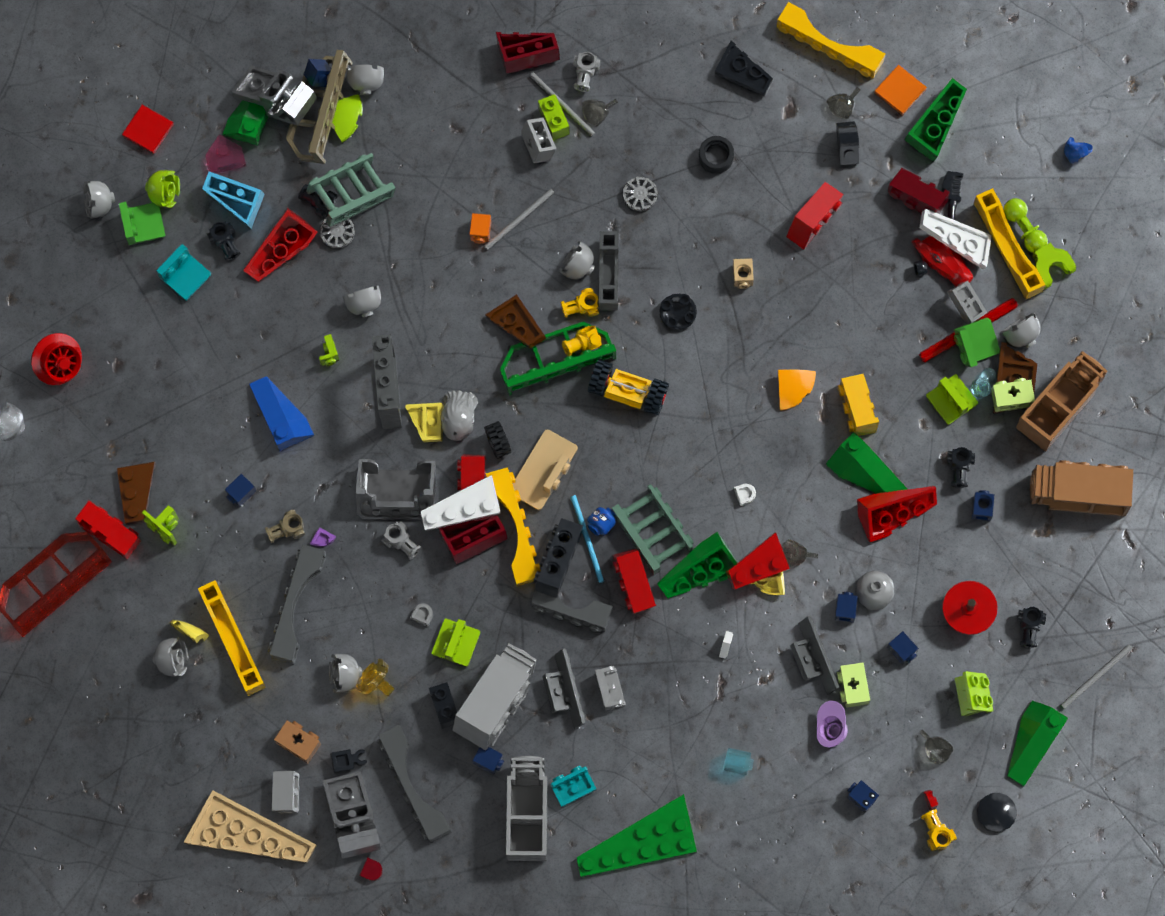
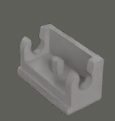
[947,281,987,324]
[595,666,626,711]
[272,771,300,813]

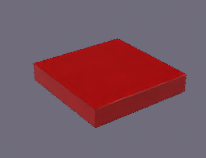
[122,104,174,154]

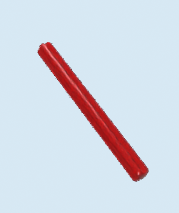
[919,298,1018,362]

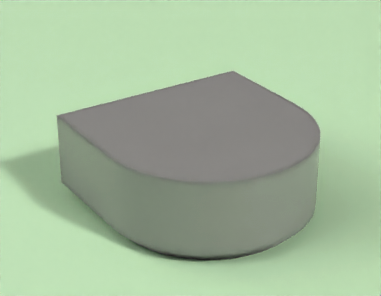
[410,604,433,627]

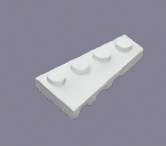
[919,209,992,270]
[421,475,501,531]

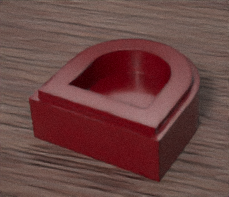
[359,857,383,881]

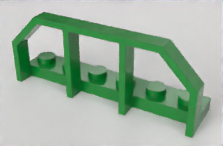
[500,321,616,395]

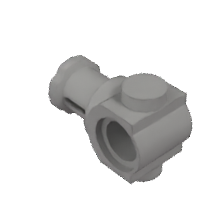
[573,52,601,92]
[381,521,422,560]

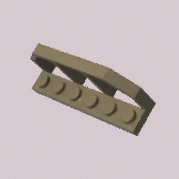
[286,50,353,164]

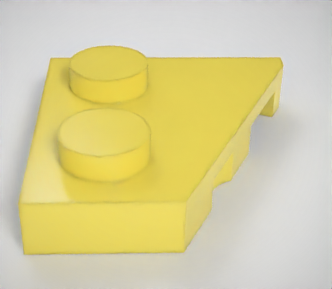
[405,403,443,442]

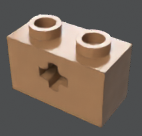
[274,720,321,764]

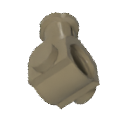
[265,510,305,544]

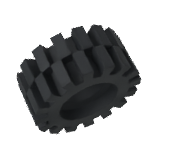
[484,421,511,458]

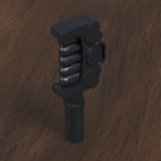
[942,171,964,220]

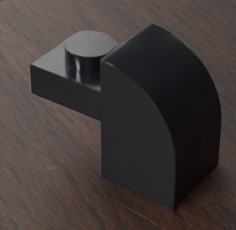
[836,121,859,165]

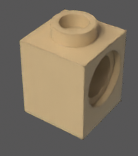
[733,258,754,289]

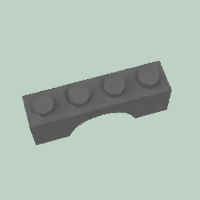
[599,231,619,310]
[531,591,613,633]

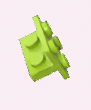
[926,374,978,425]
[142,505,179,546]
[432,618,481,667]
[954,671,993,716]

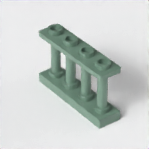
[307,153,396,227]
[612,484,694,575]

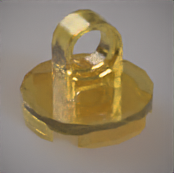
[356,659,395,696]

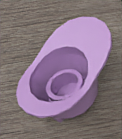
[817,701,848,748]

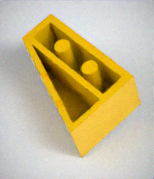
[838,373,879,436]

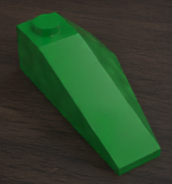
[222,100,269,146]

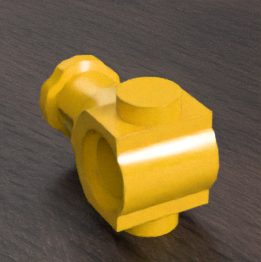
[560,288,599,318]
[562,326,602,356]
[921,809,957,851]

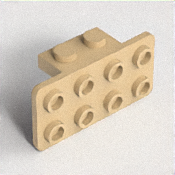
[513,429,578,510]

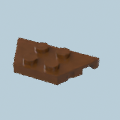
[993,342,1038,414]

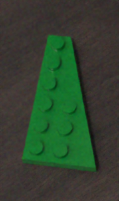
[577,794,697,878]

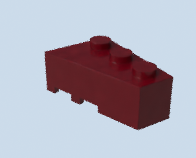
[496,32,560,74]
[887,168,950,215]
[438,514,508,565]

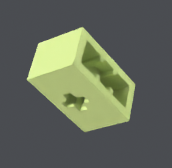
[991,378,1035,412]
[837,662,870,708]

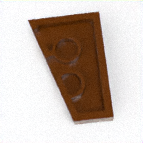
[485,294,546,349]
[117,461,156,525]

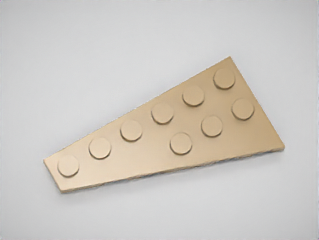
[184,790,317,863]

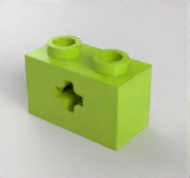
[538,94,570,141]

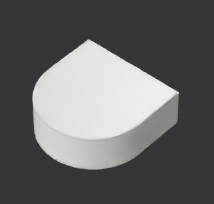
[734,484,756,506]

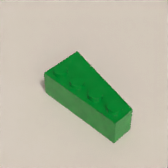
[904,78,967,162]

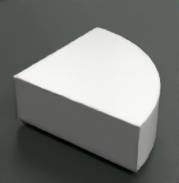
[719,631,733,659]

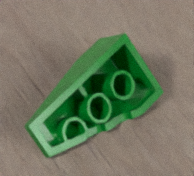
[826,432,907,494]
[657,532,737,598]
[1007,700,1068,787]

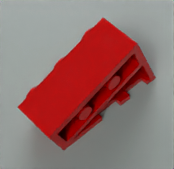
[786,182,844,249]
[457,454,486,491]
[75,500,141,560]
[726,532,790,590]
[612,548,656,613]

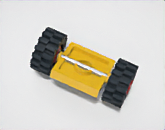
[588,359,669,415]

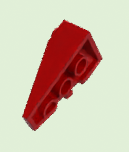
[243,208,318,282]

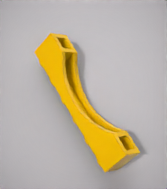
[777,2,885,78]
[974,188,1045,300]
[486,467,541,587]
[198,580,266,696]

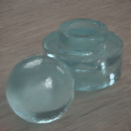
[971,368,996,398]

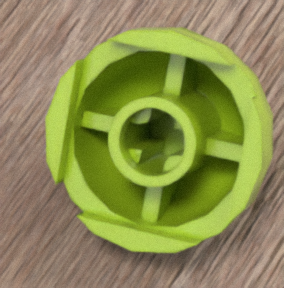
[145,170,180,208]

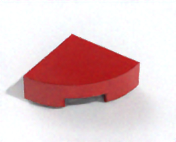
[923,790,938,810]

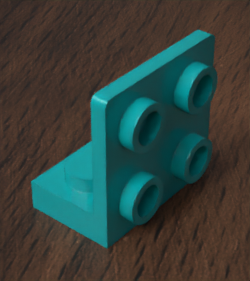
[156,244,212,301]

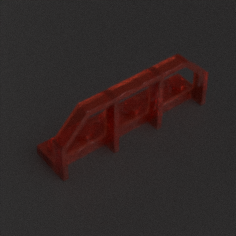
[0,532,112,637]

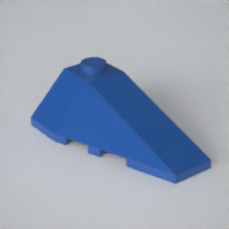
[249,376,314,451]

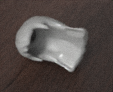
[440,390,478,441]

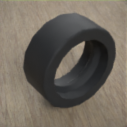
[699,136,734,173]

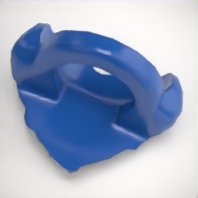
[1064,137,1093,163]

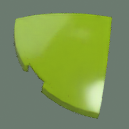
[332,94,363,143]

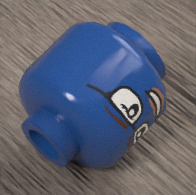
[587,507,616,536]

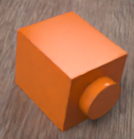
[470,213,492,244]

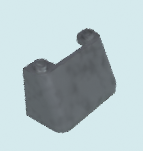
[355,459,436,520]

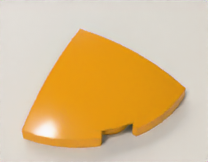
[778,370,816,411]

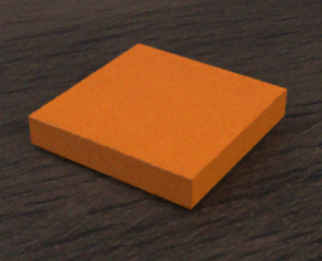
[874,65,927,116]

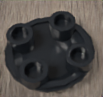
[659,293,697,330]
[977,793,1017,832]

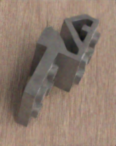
[231,65,317,126]
[323,771,381,859]

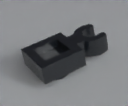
[330,749,367,773]

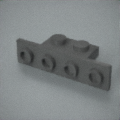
[790,616,839,695]
[542,649,586,729]

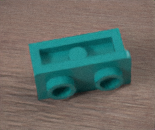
[551,766,597,808]

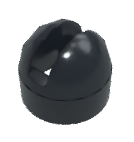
[914,261,929,277]

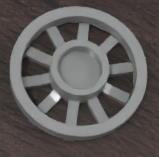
[623,177,658,211]
[320,218,355,248]

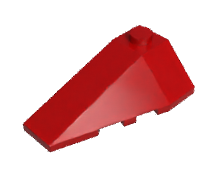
[857,486,937,542]

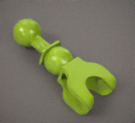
[1003,198,1076,289]

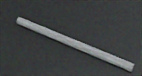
[530,72,595,136]
[484,189,554,250]
[1060,645,1133,709]

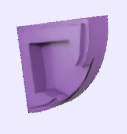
[310,527,336,547]

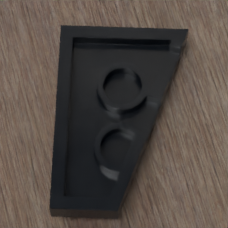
[715,40,773,97]

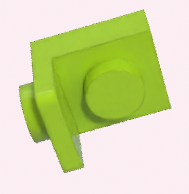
[319,334,340,366]

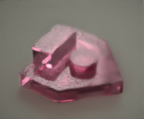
[205,135,246,174]

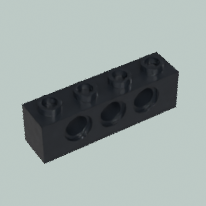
[533,518,583,598]

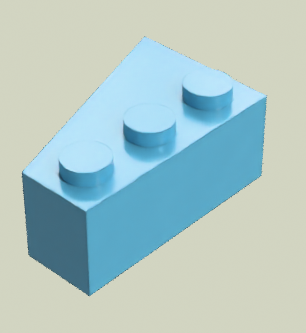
[202,172,265,229]

